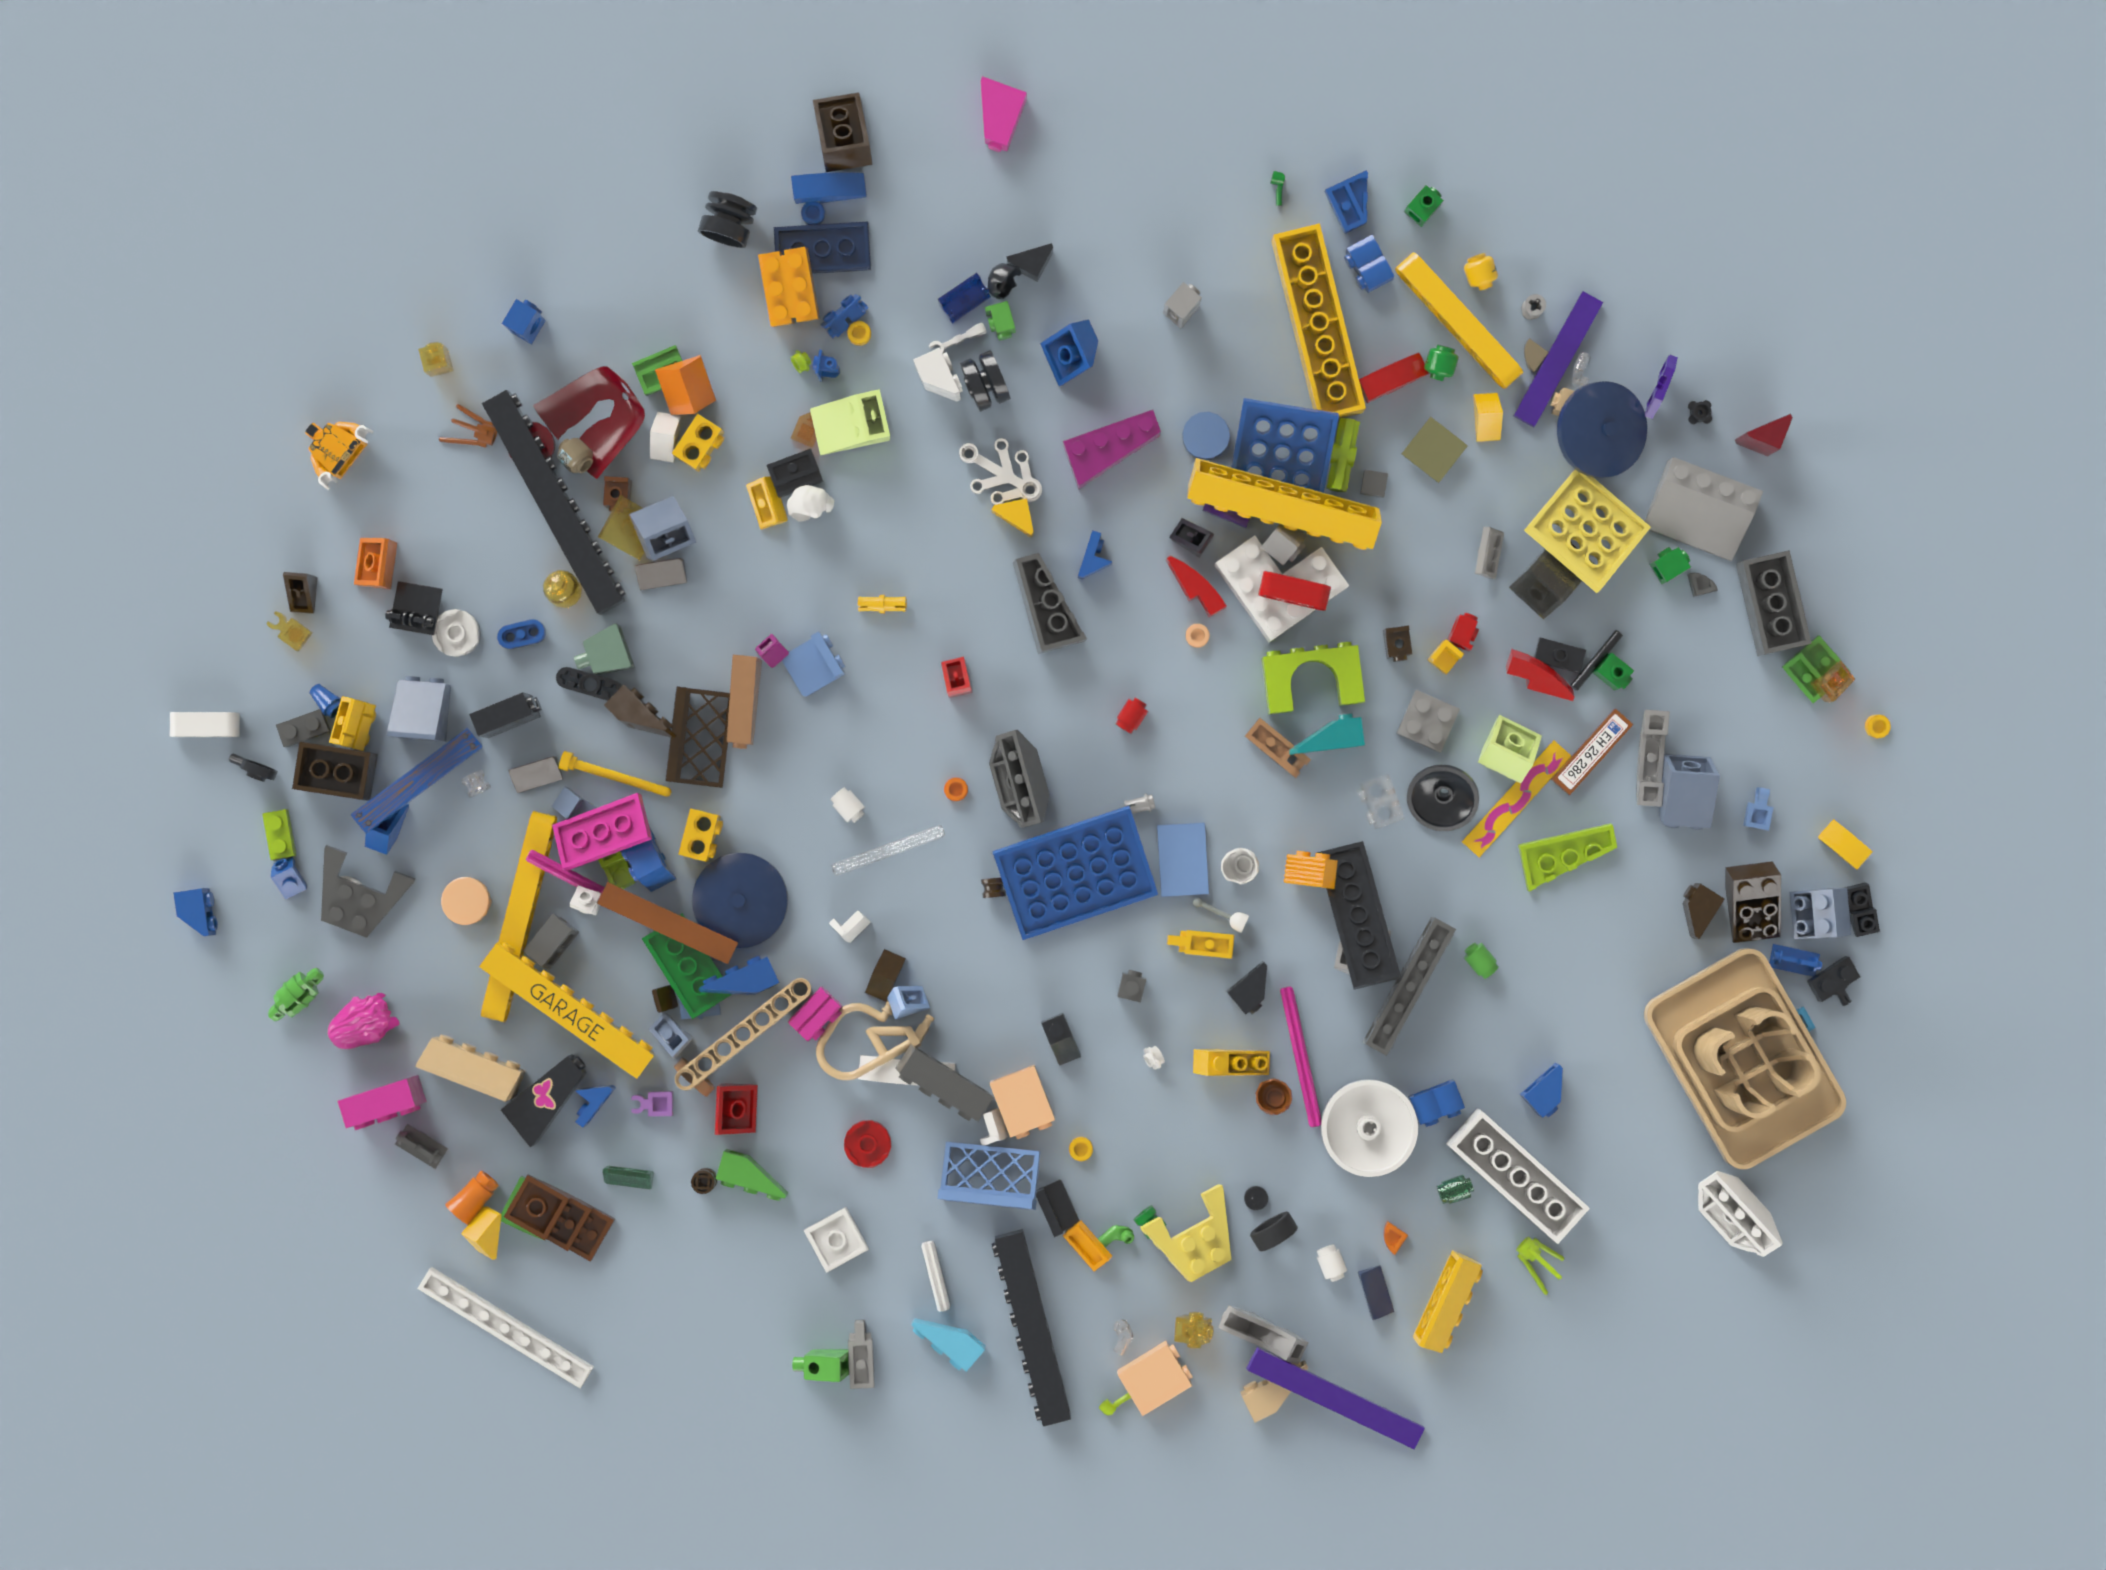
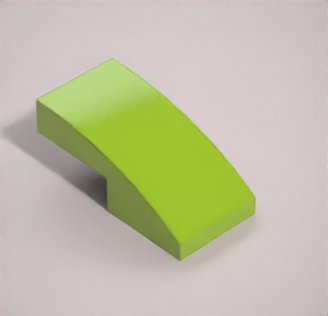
[598,851,636,889]

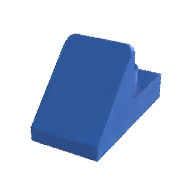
[1078,530,1112,579]
[575,1085,616,1128]

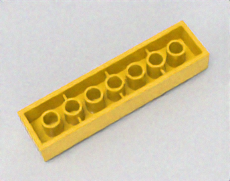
[1271,223,1366,419]
[1187,458,1382,550]

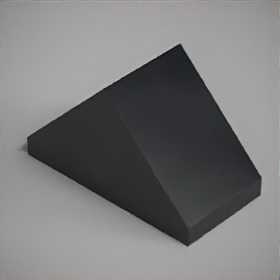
[1006,243,1053,282]
[1169,518,1214,558]

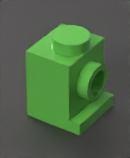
[985,301,1016,341]

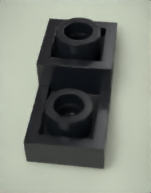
[1843,882,1880,937]

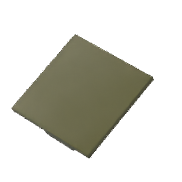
[1401,416,1468,483]

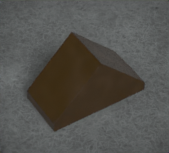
[283,572,317,614]
[865,949,906,1002]

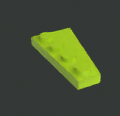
[1518,823,1617,892]

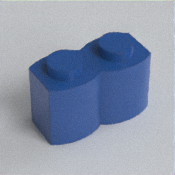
[1344,235,1394,293]
[1408,1079,1465,1127]

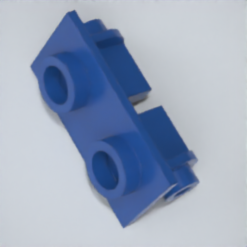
[820,294,868,339]
[813,349,840,382]
[1769,944,1822,977]

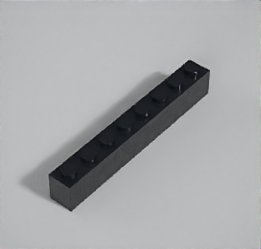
[991,1229,1071,1427]

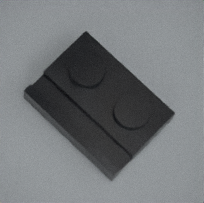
[766,448,824,498]

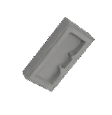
[1475,527,1504,579]

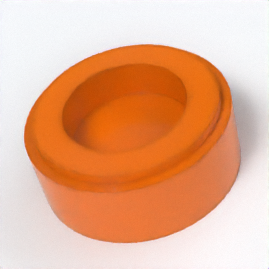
[944,777,968,801]

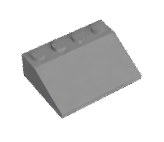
[1645,457,1763,561]

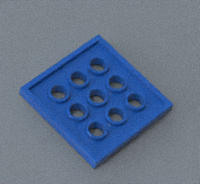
[1231,398,1339,493]

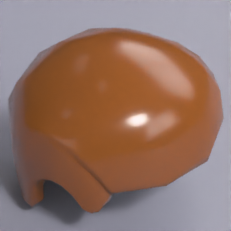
[1255,1078,1292,1115]

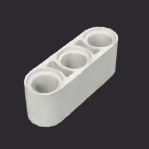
[170,712,240,737]

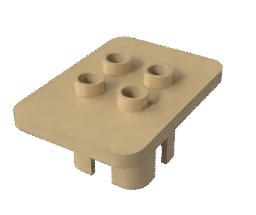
[1644,948,1846,1169]

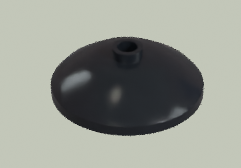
[1407,765,1479,831]

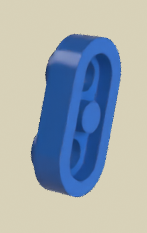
[497,619,546,649]

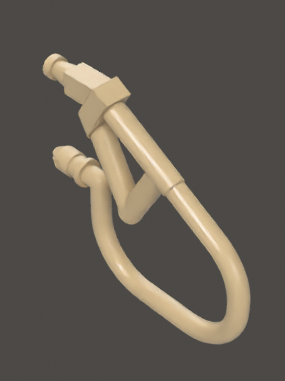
[816,1001,934,1080]

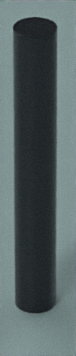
[1570,630,1623,691]

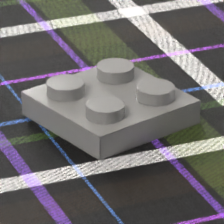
[1396,690,1460,753]

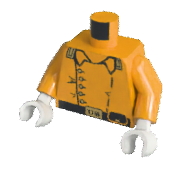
[305,421,373,490]

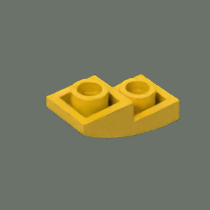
[1818,819,1873,870]

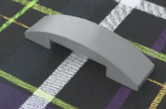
[1637,710,1670,807]

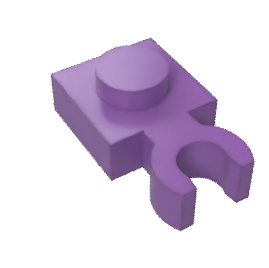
[631,1091,673,1116]

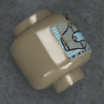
[557,438,593,473]

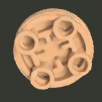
[441,877,492,925]

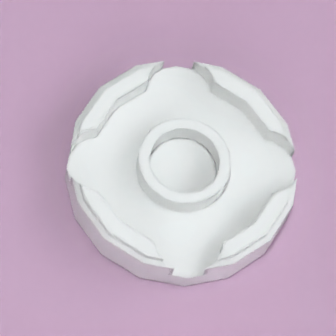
[432,609,481,657]

